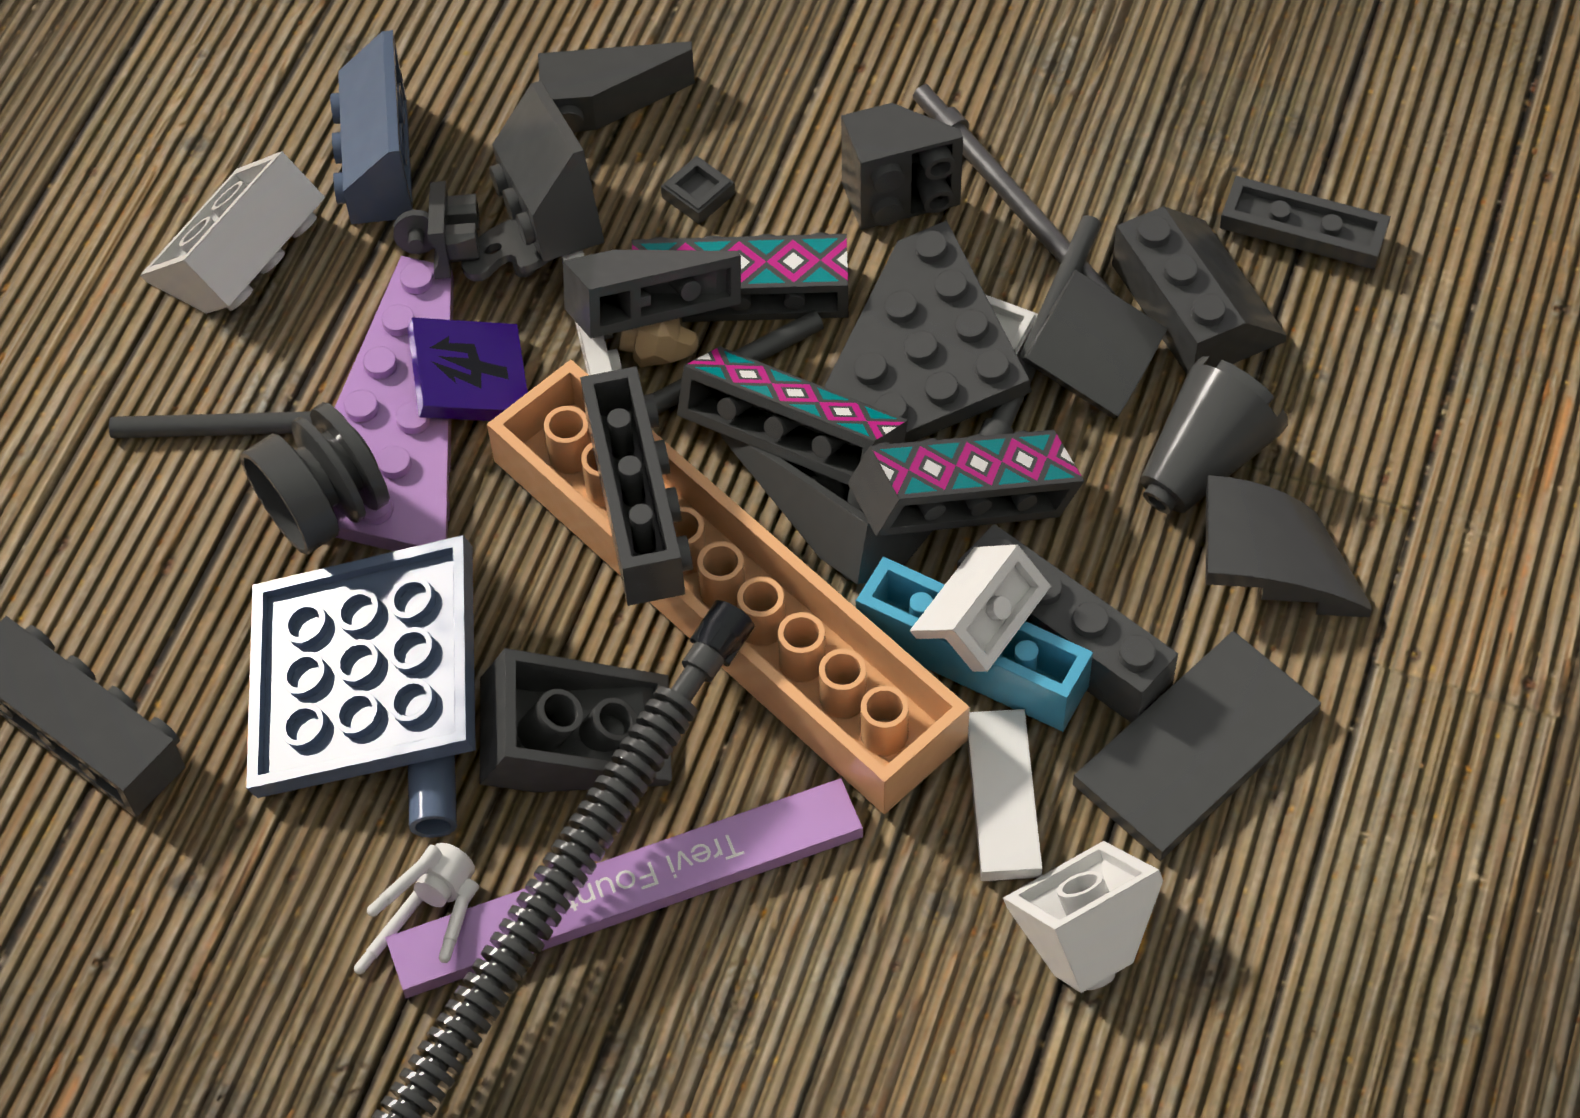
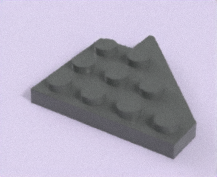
[824,220,1032,443]

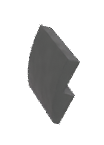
[1022,270,1167,419]

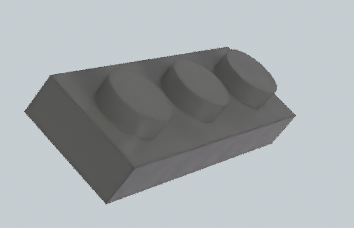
[1219,176,1391,270]

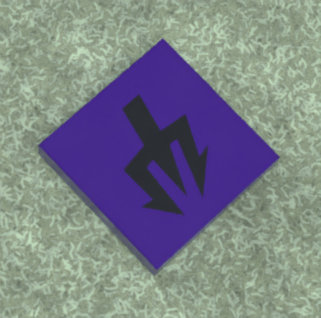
[408,317,528,421]

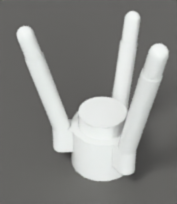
[354,843,479,975]

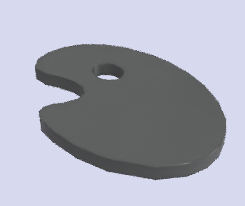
[461,219,553,281]

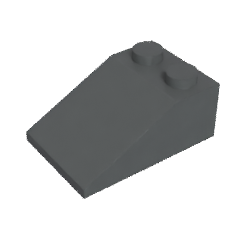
[480,648,672,793]

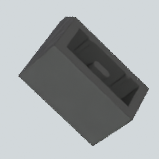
[841,103,963,230]

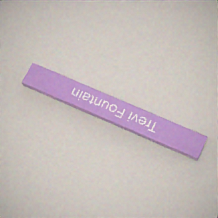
[385,778,863,998]

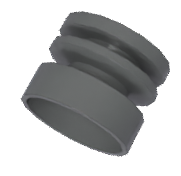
[240,402,390,555]

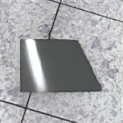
[1206,475,1372,617]

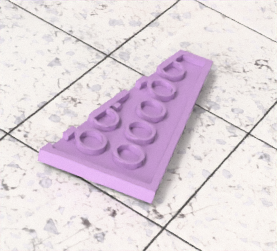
[333,256,454,551]

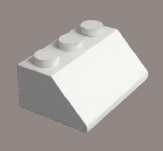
[140,151,325,314]

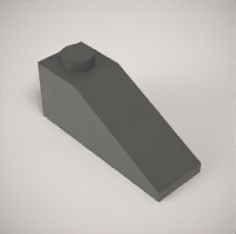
[538,41,695,133]
[563,250,741,339]

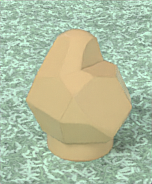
[618,318,699,367]

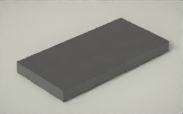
[1073,631,1321,861]

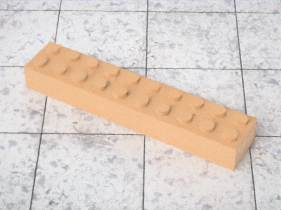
[487,359,970,815]

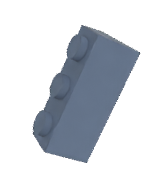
[330,30,413,224]

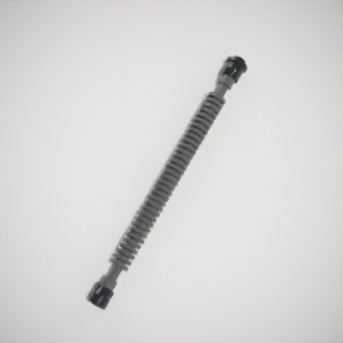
[371,600,755,1118]

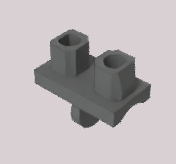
[393,181,480,279]

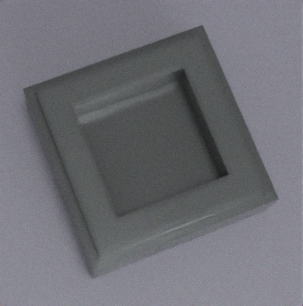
[661,156,735,225]

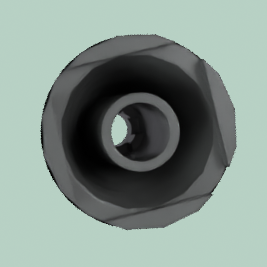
[1140,356,1288,514]

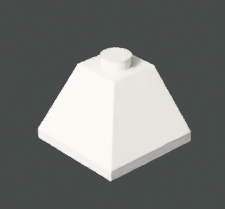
[1003,841,1163,993]

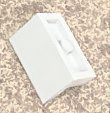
[910,544,1051,672]

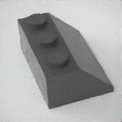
[489,81,605,262]
[1112,206,1287,374]

